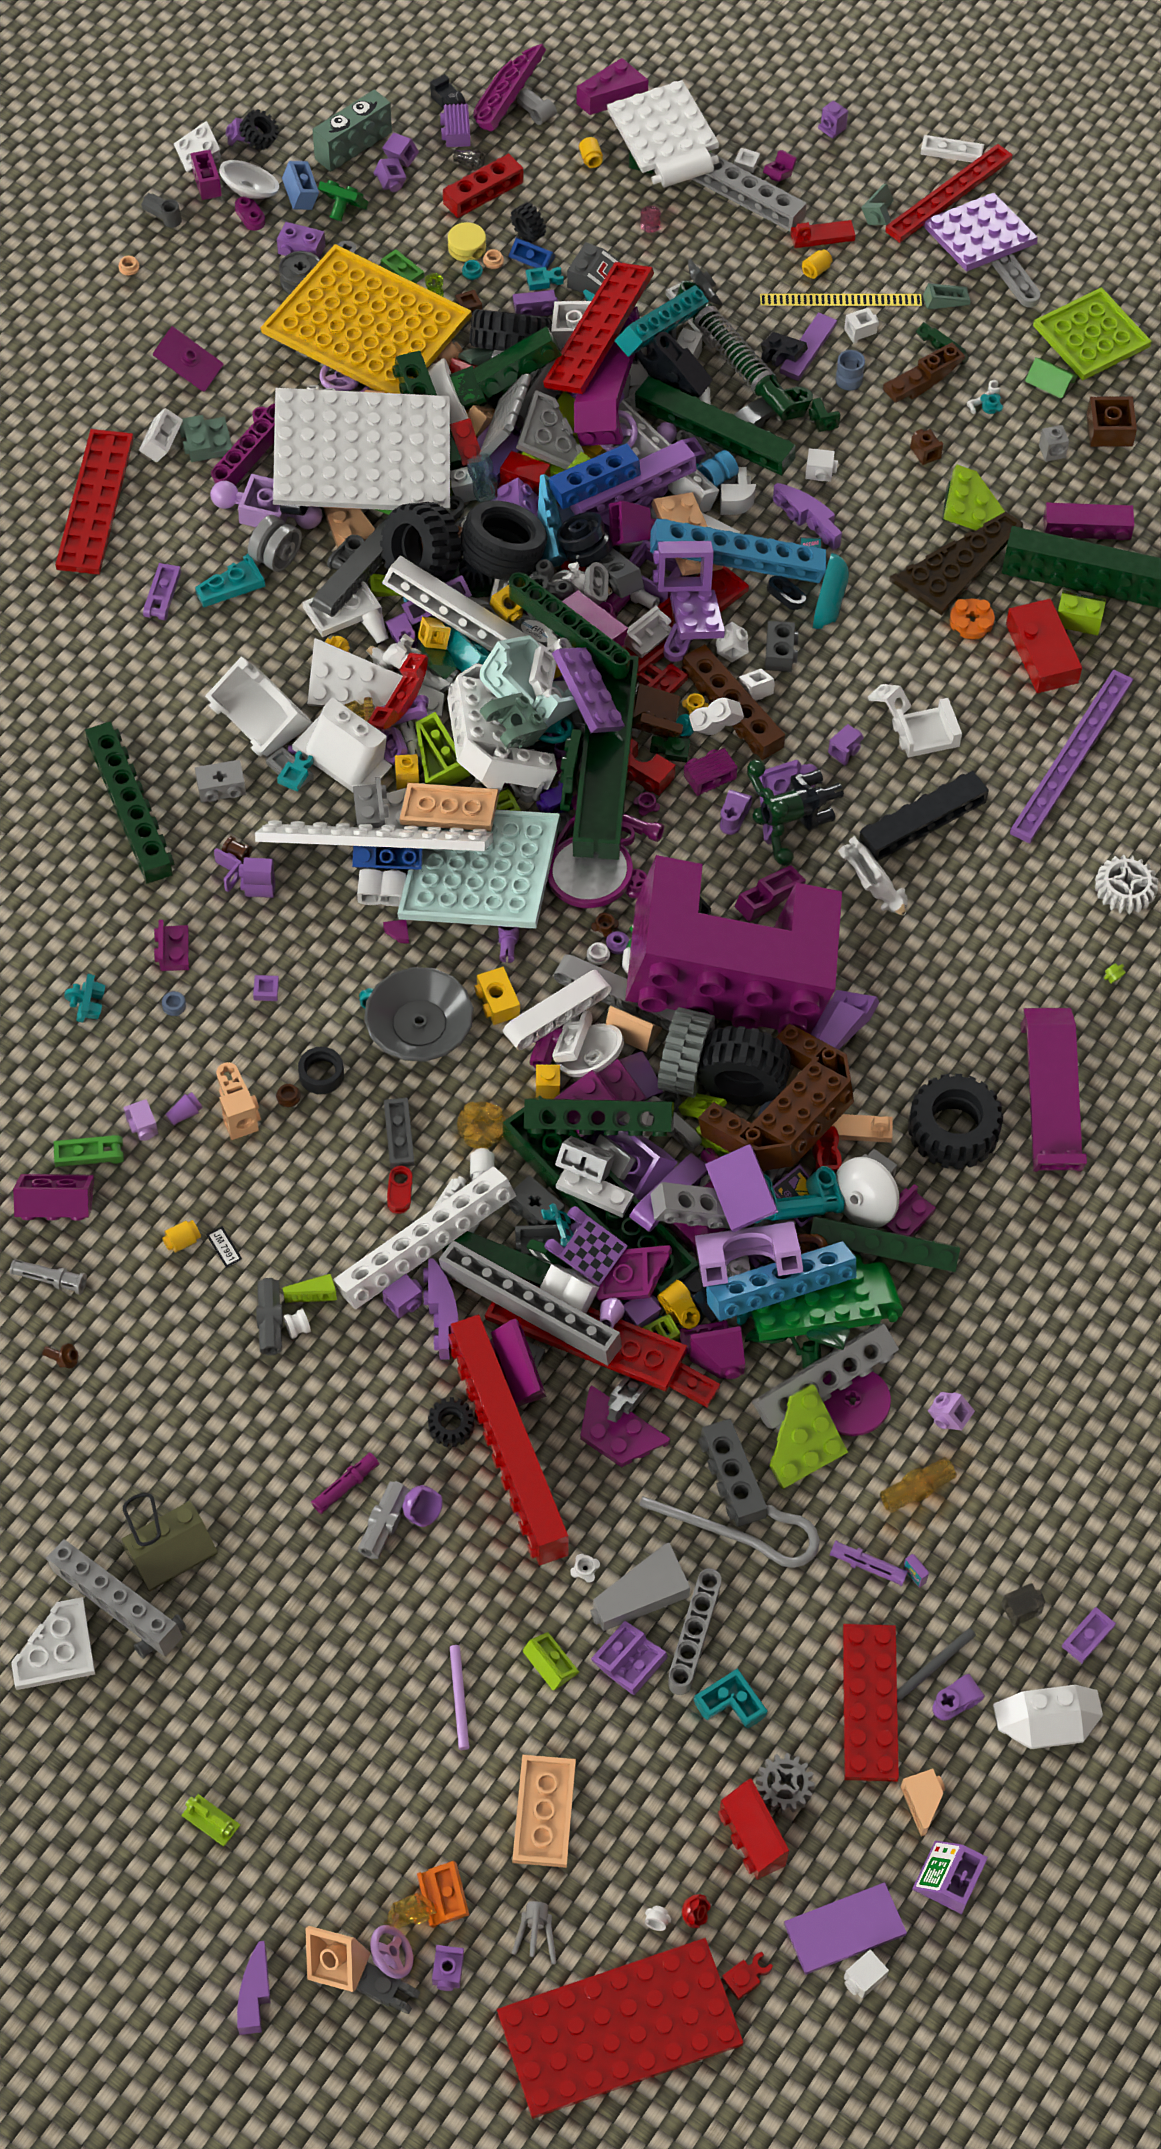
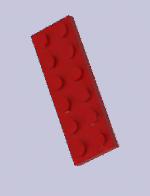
[843,1624,899,1782]

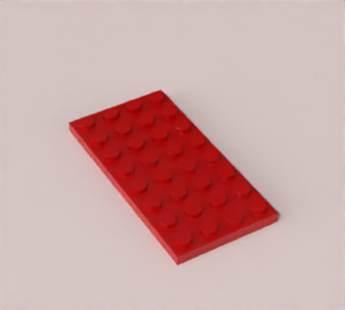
[497,1937,744,2119]

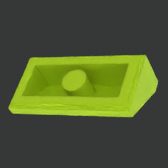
[523,1632,579,1690]

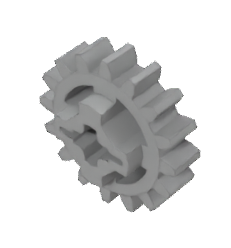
[756,1753,815,1814]

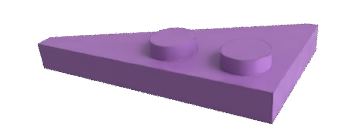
[759,760,801,844]

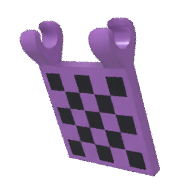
[544,1206,627,1286]

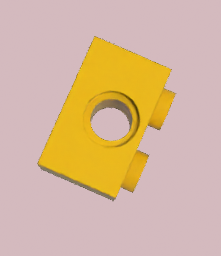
[474,967,520,1025]

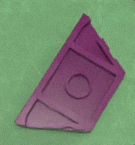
[588,1245,672,1302]
[580,1385,671,1467]

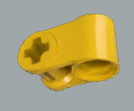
[657,1280,700,1329]

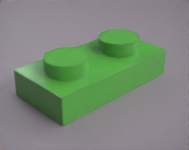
[381,249,424,283]

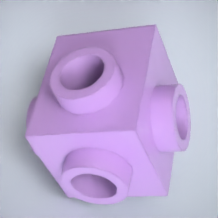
[928,1392,975,1430]

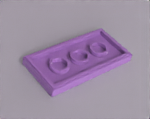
[784,1882,907,1975]

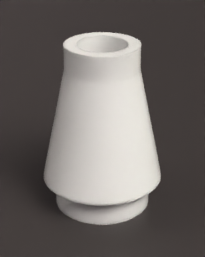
[362,609,389,644]

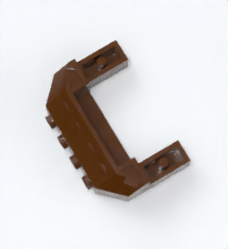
[698,1023,854,1171]

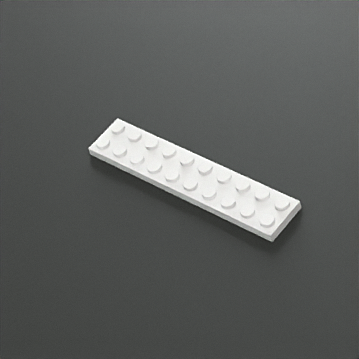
[255,820,493,851]

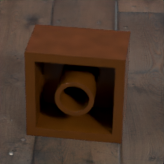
[1086,396,1137,447]

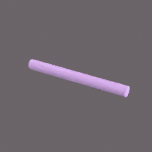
[450,1645,469,1750]

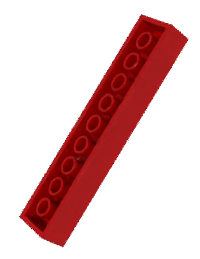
[448,1314,568,1566]

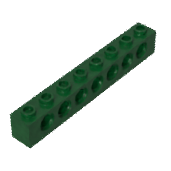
[85,721,175,884]

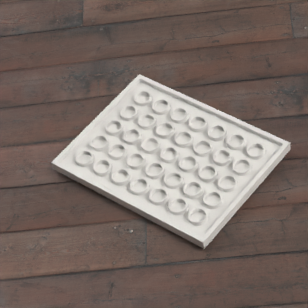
[273,388,450,513]

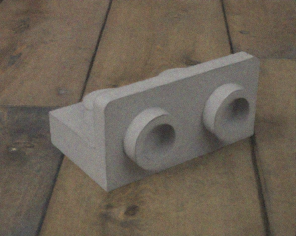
[353,777,389,828]

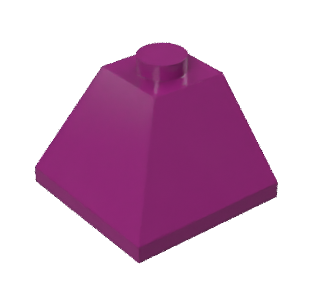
[689,1326,745,1379]

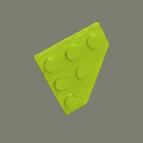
[943,464,1005,530]
[769,1384,848,1489]

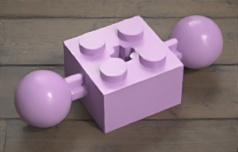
[211,474,322,529]

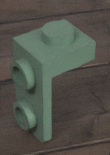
[861,184,894,225]

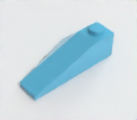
[537,474,568,567]

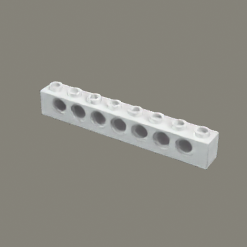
[333,1166,516,1310]

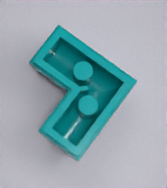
[694,1668,768,1728]

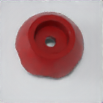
[682,1894,711,1928]

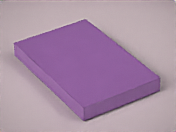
[705,1144,778,1232]

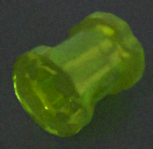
[425,273,444,297]

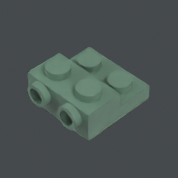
[179,415,232,462]

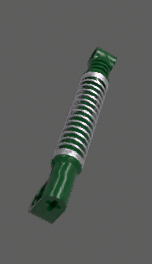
[675,280,813,421]

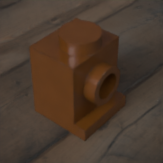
[910,429,943,465]

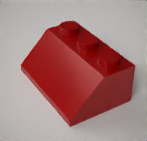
[718,1778,789,1880]

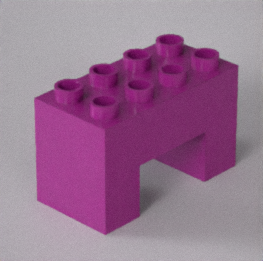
[625,855,842,1034]

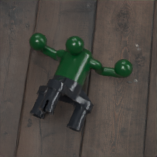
[747,759,844,866]

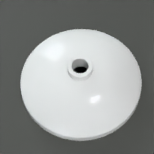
[219,160,279,199]
[556,1024,624,1078]
[835,1157,899,1228]

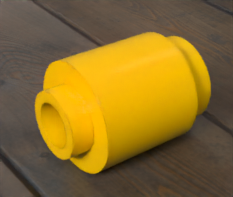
[579,137,603,168]
[802,249,833,279]
[162,1220,201,1253]

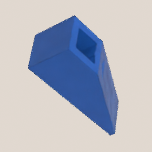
[352,846,423,870]

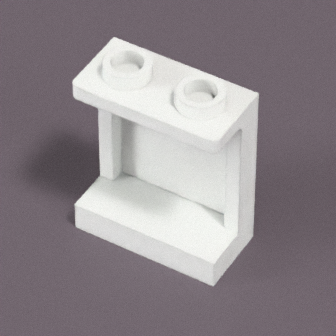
[892,698,962,758]

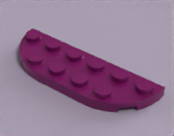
[473,44,546,131]

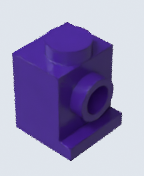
[536,781,573,813]

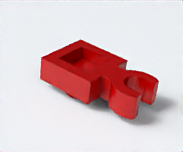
[722,1952,773,2001]

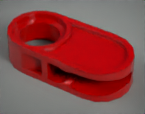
[387,1166,413,1214]

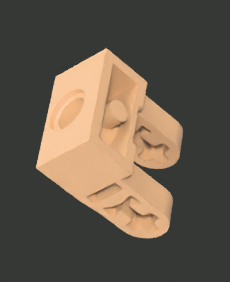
[216,1062,261,1140]

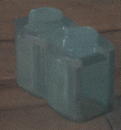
[467,453,499,503]

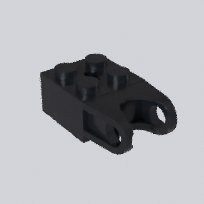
[635,332,713,398]

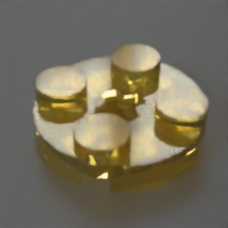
[457,1102,505,1149]

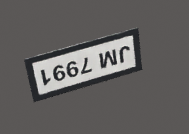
[206,1226,242,1268]

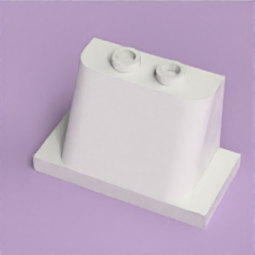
[292,697,393,792]

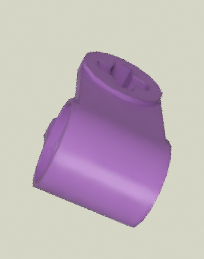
[385,612,417,649]
[720,790,752,835]
[932,1674,985,1721]

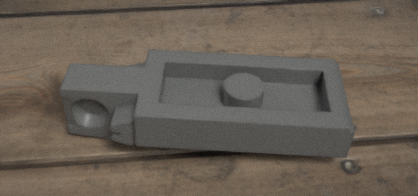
[607,1376,652,1423]

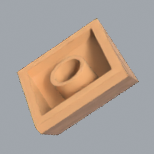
[606,1006,662,1053]
[306,1926,371,1992]

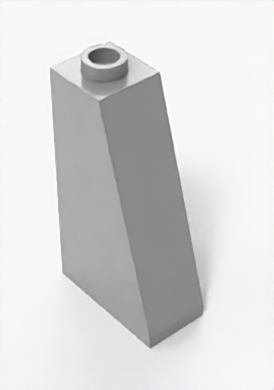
[590,1543,690,1631]

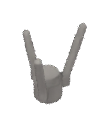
[510,749,545,803]
[512,1901,556,1965]

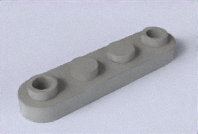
[991,254,1040,307]

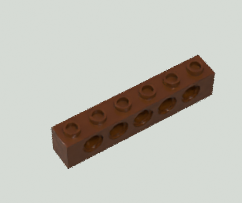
[682,644,785,760]

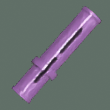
[830,1540,908,1586]

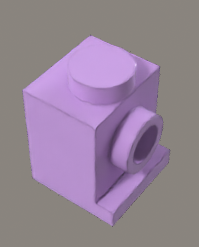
[124,1099,158,1141]

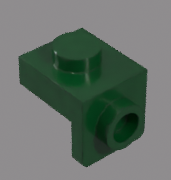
[809,397,841,432]

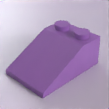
[606,1119,677,1200]

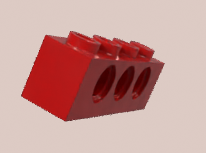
[443,153,524,218]

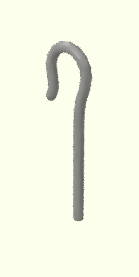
[639,1496,820,1568]

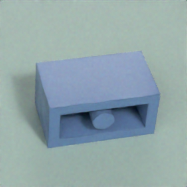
[282,161,319,210]

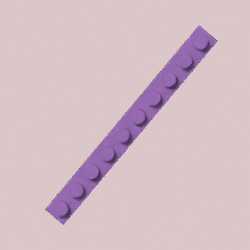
[1010,669,1133,844]

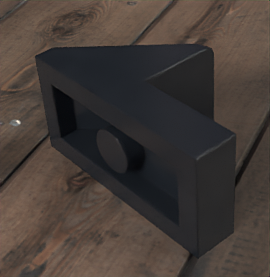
[682,1270,718,1323]

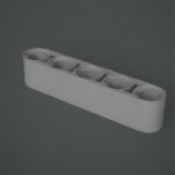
[668,1568,721,1695]

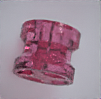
[640,206,661,233]

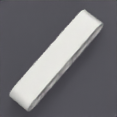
[503,970,612,1050]

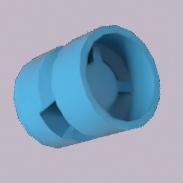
[697,450,739,487]

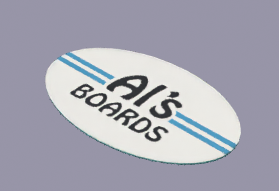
[521,620,549,642]

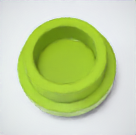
[1104,963,1126,984]

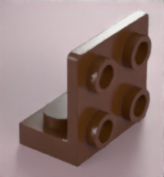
[633,684,683,738]

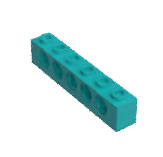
[614,285,709,357]

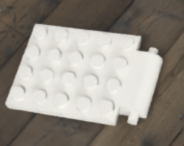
[607,80,719,188]

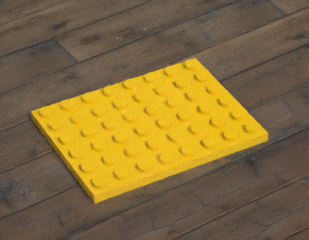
[260,244,472,394]

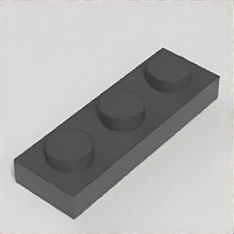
[384,1098,415,1168]

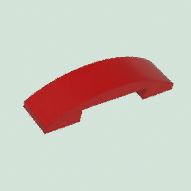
[368,653,428,730]

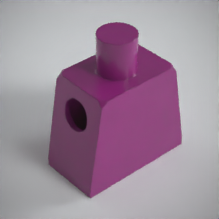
[609,501,656,546]

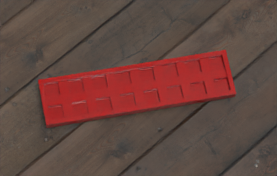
[543,262,654,394]
[55,429,134,575]

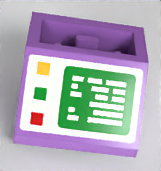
[912,1840,988,1914]

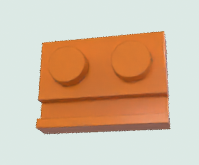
[417,1861,469,1928]

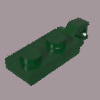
[916,322,969,365]

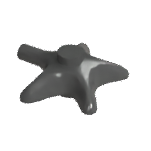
[688,258,722,305]

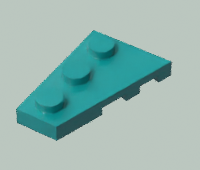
[195,554,265,607]

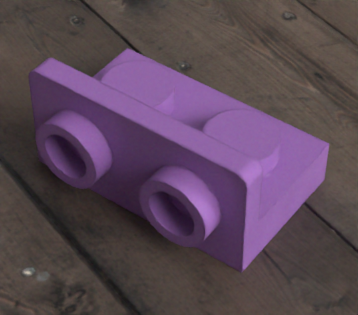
[512,290,558,316]

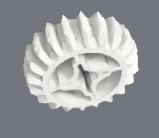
[1095,855,1158,915]

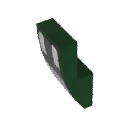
[526,1239,572,1269]

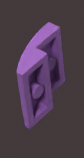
[619,1051,663,1099]
[591,1621,668,1695]

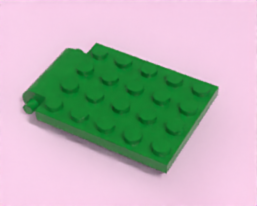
[750,1254,903,1341]

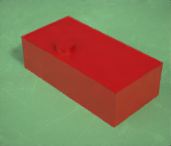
[1006,598,1082,693]

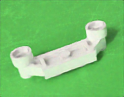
[529,638,572,698]

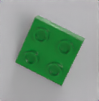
[318,180,369,222]

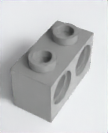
[555,1136,616,1183]

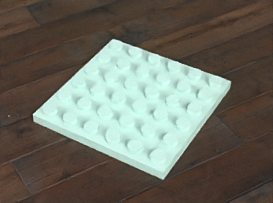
[397,810,561,929]

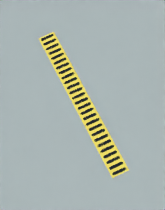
[760,294,922,306]

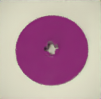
[823,1367,891,1436]

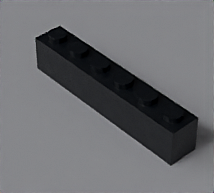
[859,771,989,861]

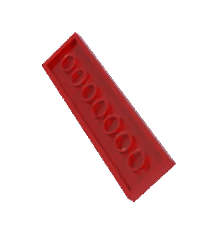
[485,1287,688,1392]

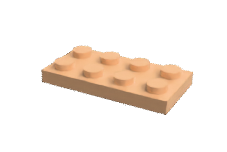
[651,492,723,576]
[399,783,499,832]
[512,1755,576,1868]

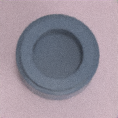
[162,991,186,1016]

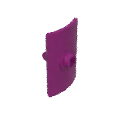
[152,326,224,392]

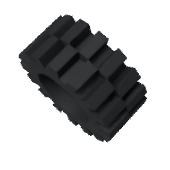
[239,109,279,150]
[510,202,546,243]
[428,1397,474,1447]

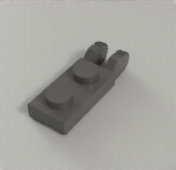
[356,1962,420,2014]

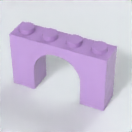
[695,1221,803,1287]

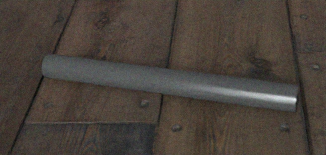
[897,1628,976,1703]

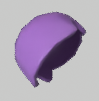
[402,1485,442,1527]

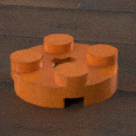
[950,598,995,639]

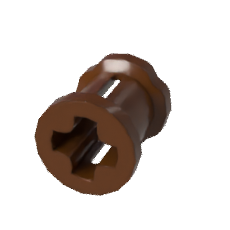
[222,836,252,864]

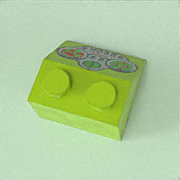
[1058,590,1106,636]

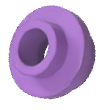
[606,932,629,954]

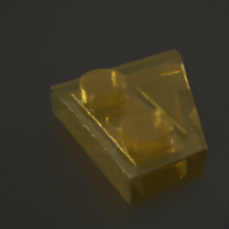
[384,1893,436,1929]

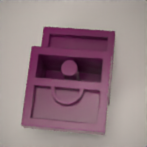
[554,1059,647,1139]

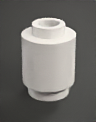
[470,1148,495,1181]

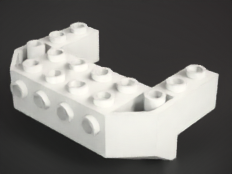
[447,663,557,793]

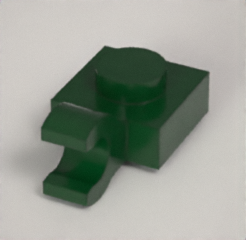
[650,736,690,763]

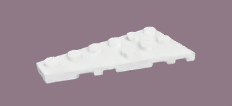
[307,638,445,718]

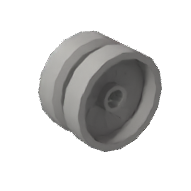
[248,515,302,572]

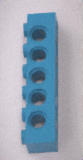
[706,1241,856,1321]

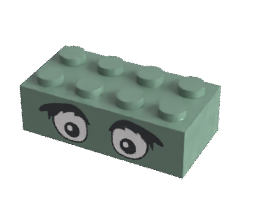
[312,89,392,172]

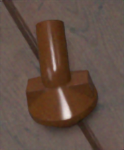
[42,1343,79,1369]

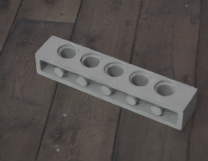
[692,151,807,232]
[650,1182,796,1230]
[752,1323,899,1430]
[46,1539,183,1657]

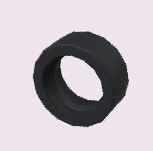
[298,1047,344,1094]

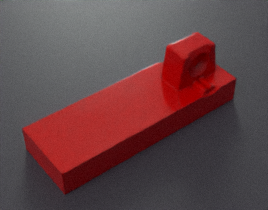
[790,220,856,248]

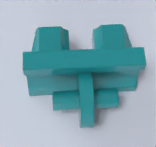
[64,974,106,1023]

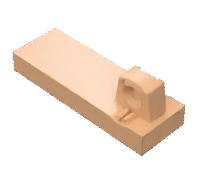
[832,1114,893,1143]

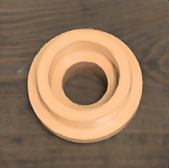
[483,249,504,269]
[118,256,140,275]

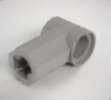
[517,88,557,125]

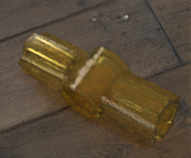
[880,1457,957,1513]

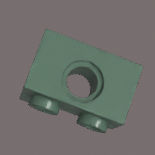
[479,692,548,749]

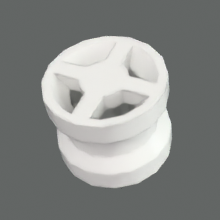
[283,1309,311,1339]

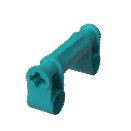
[755,1166,844,1223]

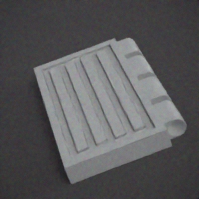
[479,374,532,459]

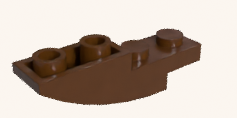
[883,342,965,403]

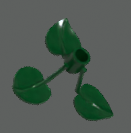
[745,1324,850,1369]

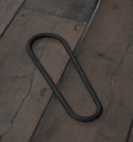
[123,1493,161,1546]

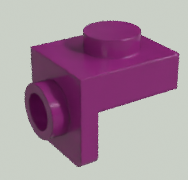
[763,150,797,182]

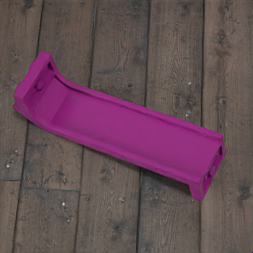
[574,306,640,446]
[1021,1008,1087,1172]

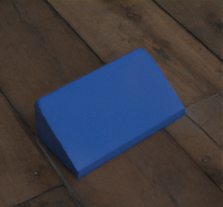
[508,238,556,269]

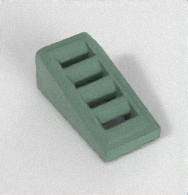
[923,283,971,309]

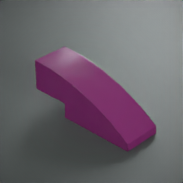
[734,865,806,922]

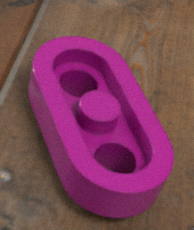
[235,196,265,231]

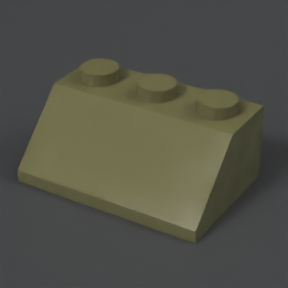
[121,1501,218,1592]

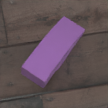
[237,1941,271,2035]

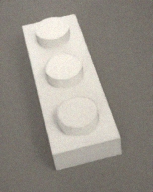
[556,1169,634,1218]

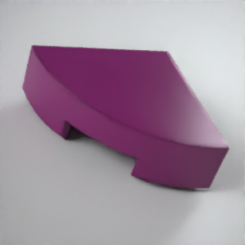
[383,920,409,944]

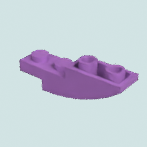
[773,483,842,550]
[423,1258,458,1360]

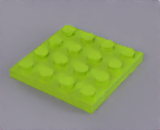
[1033,287,1152,381]

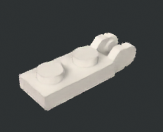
[552,1010,593,1063]

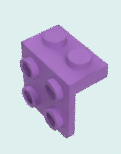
[497,478,539,517]

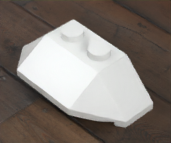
[993,1685,1103,1749]

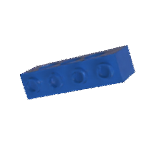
[549,443,641,509]

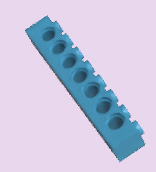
[650,518,826,583]

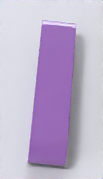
[629,1153,708,1232]

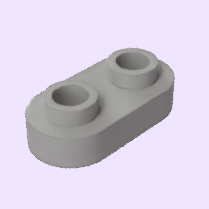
[584,562,609,605]

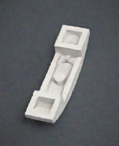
[427,358,468,424]

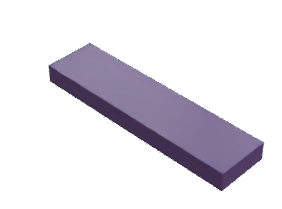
[780,312,837,381]

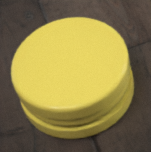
[448,222,486,262]

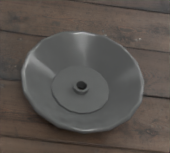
[364,967,474,1062]

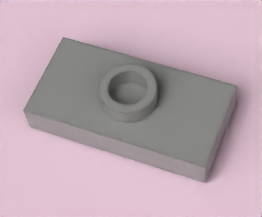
[594,1134,636,1180]

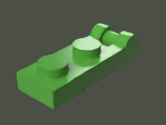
[53,1135,124,1167]

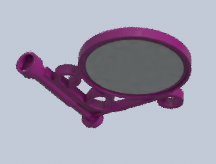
[548,794,665,908]

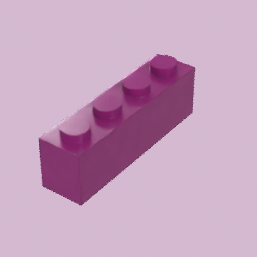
[1043,502,1135,540]

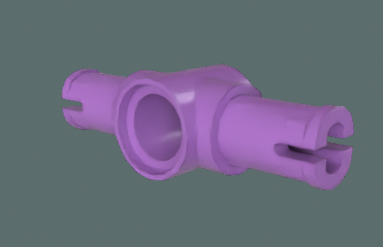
[498,926,519,963]

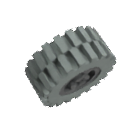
[658,1007,715,1098]

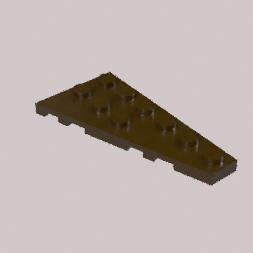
[889,512,1023,616]

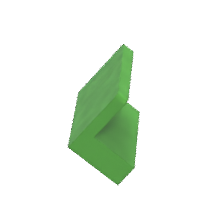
[1025,357,1078,398]

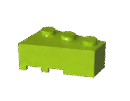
[415,712,470,786]

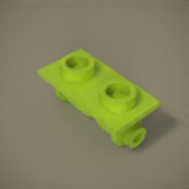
[181,1794,241,1847]

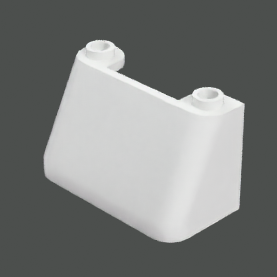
[205,656,313,757]

